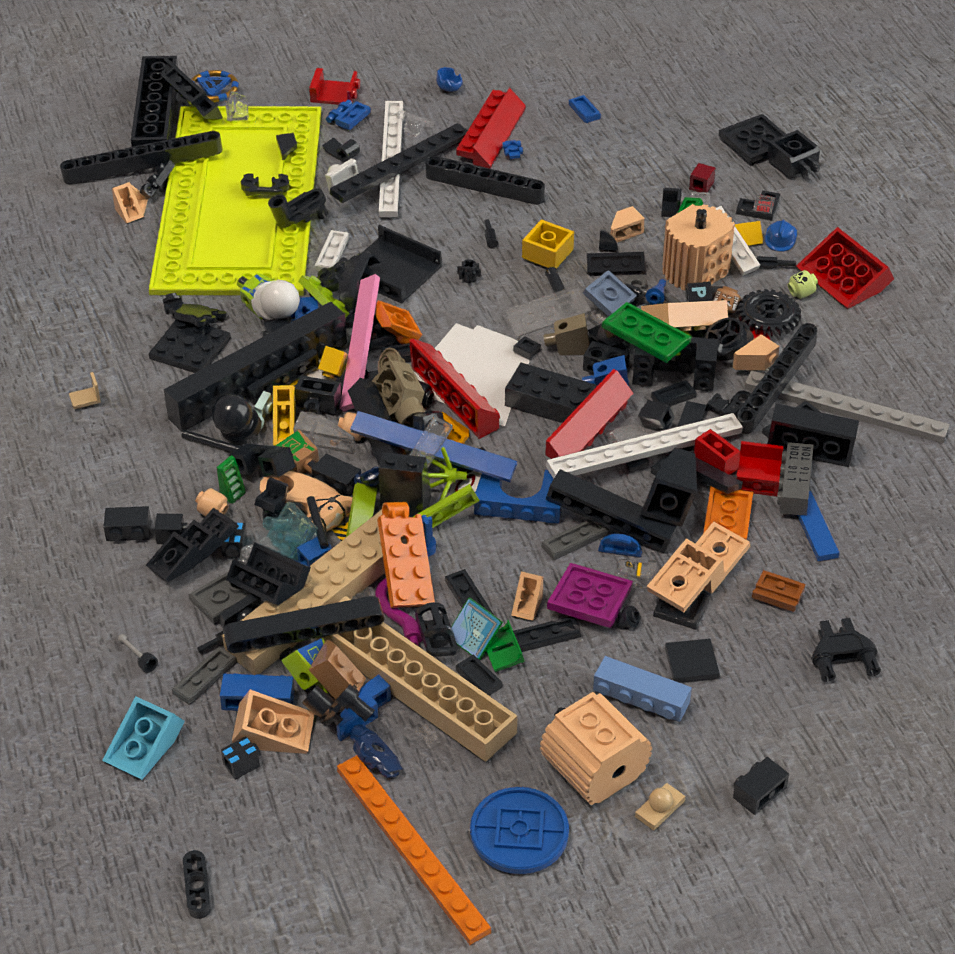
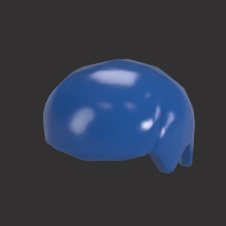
[436,67,463,92]

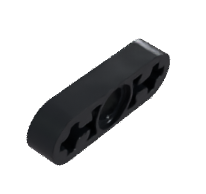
[183,850,211,919]

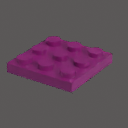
[547,563,633,628]

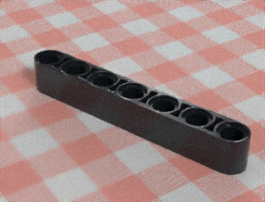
[425,156,545,205]
[737,323,818,434]
[223,596,385,654]

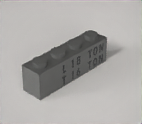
[777,443,813,516]

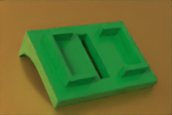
[486,620,525,672]

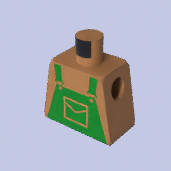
[275,430,319,474]

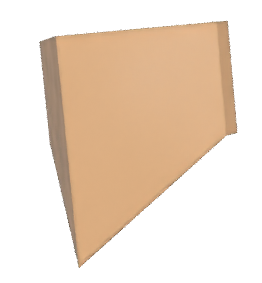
[112,182,148,224]

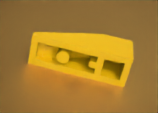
[273,385,296,446]

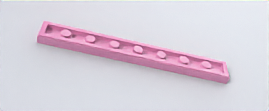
[340,274,380,411]

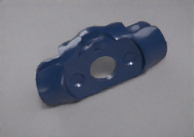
[354,466,379,486]
[350,724,403,778]

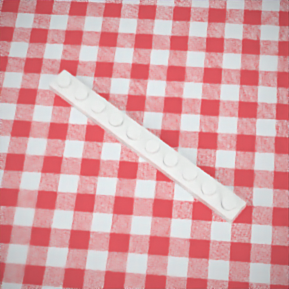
[379,101,403,218]
[546,413,743,479]

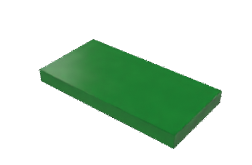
[602,302,691,363]

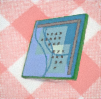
[451,598,503,660]

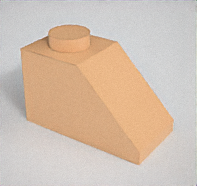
[610,206,645,243]
[733,335,780,370]

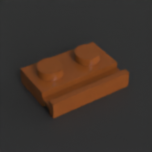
[752,570,806,612]

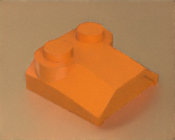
[375,300,422,344]

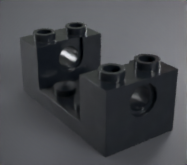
[632,337,718,391]

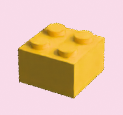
[522,219,574,269]

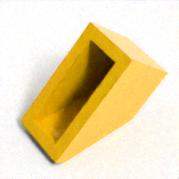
[318,346,348,378]

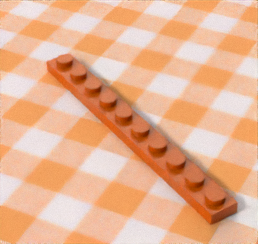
[337,755,491,945]

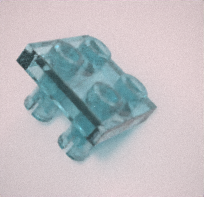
[263,502,318,561]

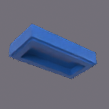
[569,95,601,123]

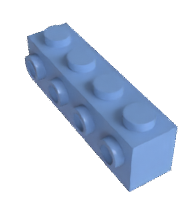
[593,656,692,722]

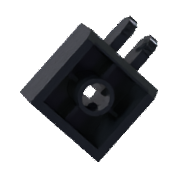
[767,130,820,178]

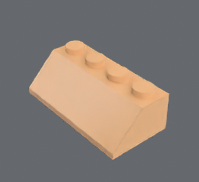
[641,300,728,331]

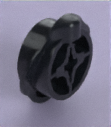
[702,317,754,361]

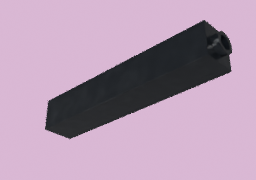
[348,378,407,464]

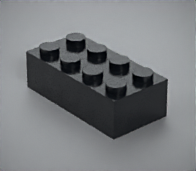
[504,362,597,423]
[767,403,859,467]

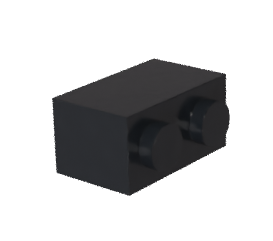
[311,453,361,497]
[103,506,151,542]
[733,756,789,815]

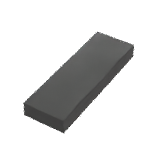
[542,520,608,560]
[172,646,237,705]

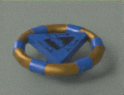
[191,70,239,102]

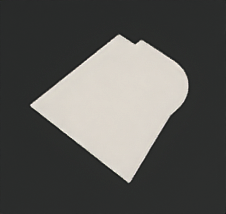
[414,323,529,427]

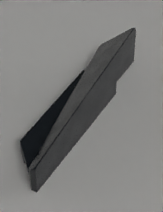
[161,57,223,119]

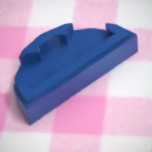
[598,534,642,557]

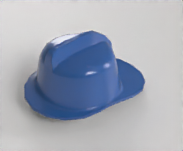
[765,219,797,252]

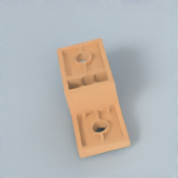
[647,522,750,612]

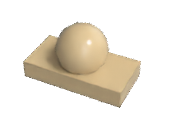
[635,783,686,831]

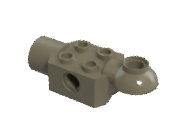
[372,348,425,428]

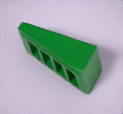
[216,455,246,504]

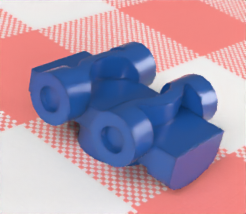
[502,140,523,159]

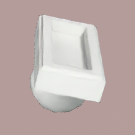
[325,158,359,191]

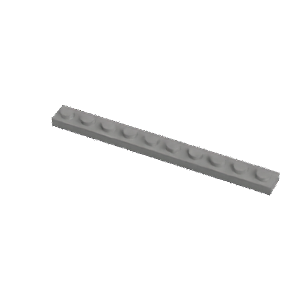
[744,370,950,443]

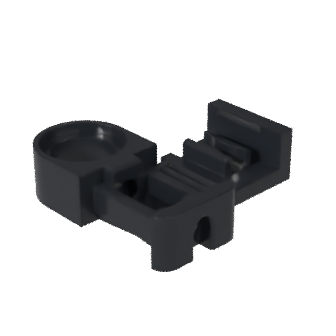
[706,390,751,417]

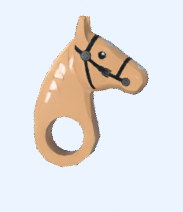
[260,471,353,541]

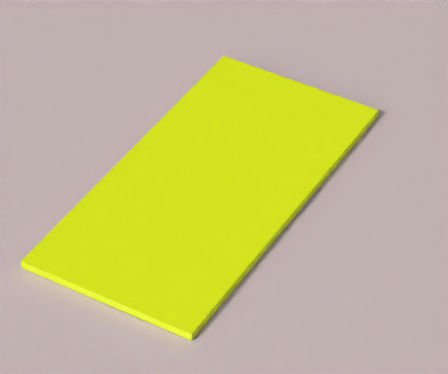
[149,106,322,296]

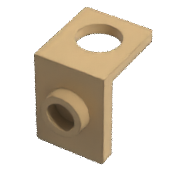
[69,372,101,409]

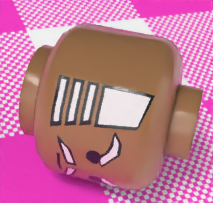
[713,286,741,313]

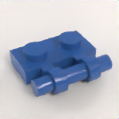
[326,100,371,130]

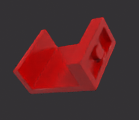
[309,68,360,105]
[736,441,784,497]

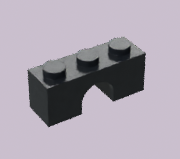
[229,444,296,478]

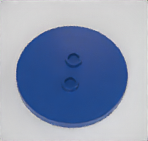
[470,787,569,874]

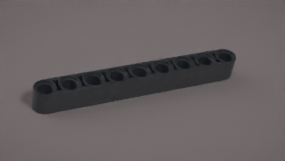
[60,131,223,185]

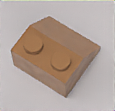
[309,639,366,699]

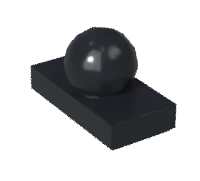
[219,593,261,628]

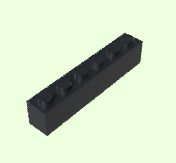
[546,469,677,553]

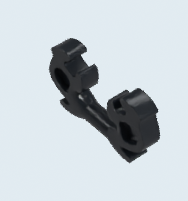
[241,173,289,196]

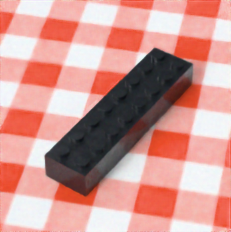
[130,56,178,147]

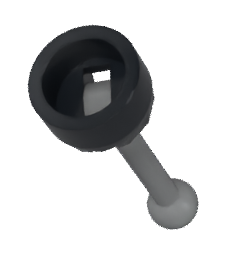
[118,634,158,673]

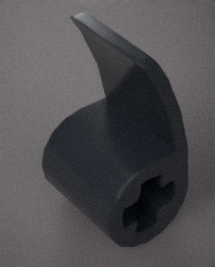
[323,138,360,162]

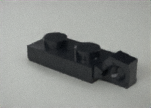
[139,160,175,200]

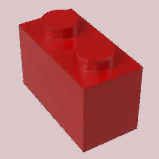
[694,429,741,475]

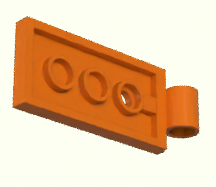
[377,502,435,608]

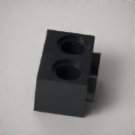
[583,341,630,374]

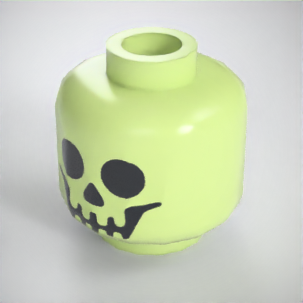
[787,270,818,299]

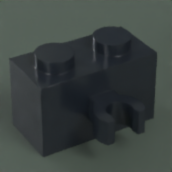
[295,375,341,415]

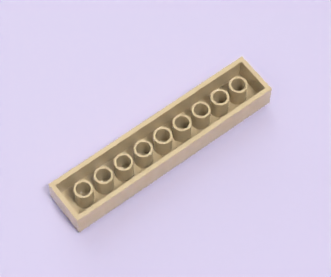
[222,510,407,675]
[315,596,517,762]

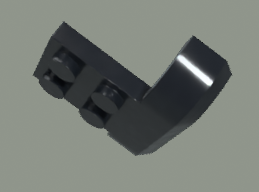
[309,251,381,311]

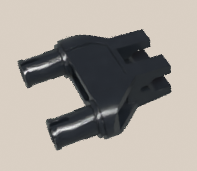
[811,618,881,682]

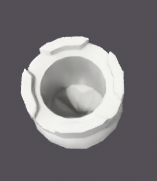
[251,280,300,321]

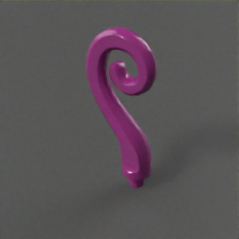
[375,578,422,647]

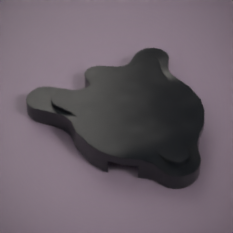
[169,304,227,327]

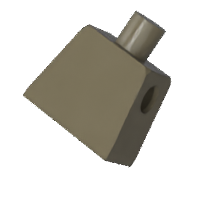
[544,313,590,355]

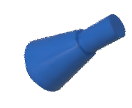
[645,279,666,305]

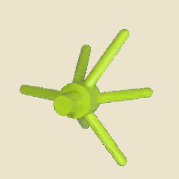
[422,447,467,501]

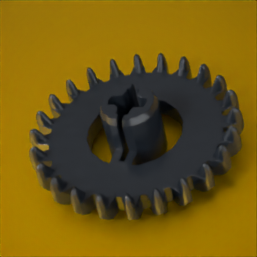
[736,289,801,337]

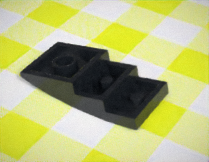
[146,508,239,582]

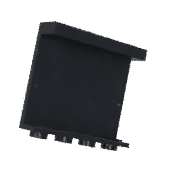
[339,225,442,304]

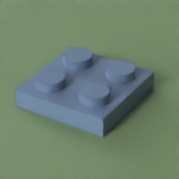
[583,270,637,317]

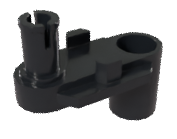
[268,188,329,228]
[302,684,375,726]

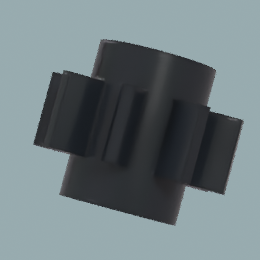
[457,259,481,283]

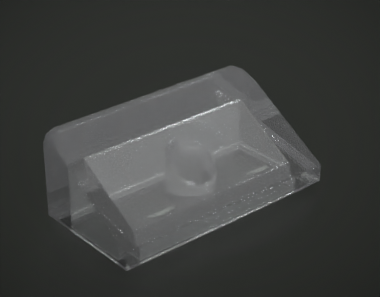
[226,91,249,121]

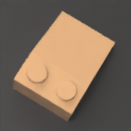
[232,690,314,754]

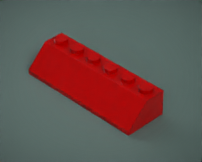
[409,338,500,439]

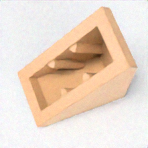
[511,572,543,621]

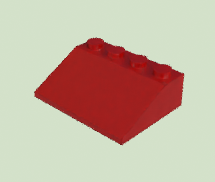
[796,227,894,309]

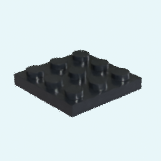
[718,114,786,164]
[149,319,231,373]

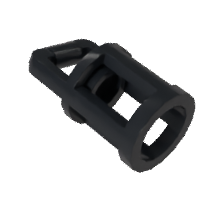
[415,602,458,657]

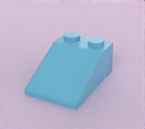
[102,696,185,780]

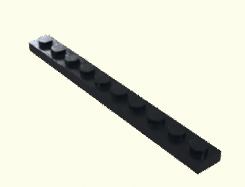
[329,123,468,203]

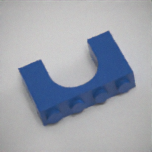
[474,470,562,524]

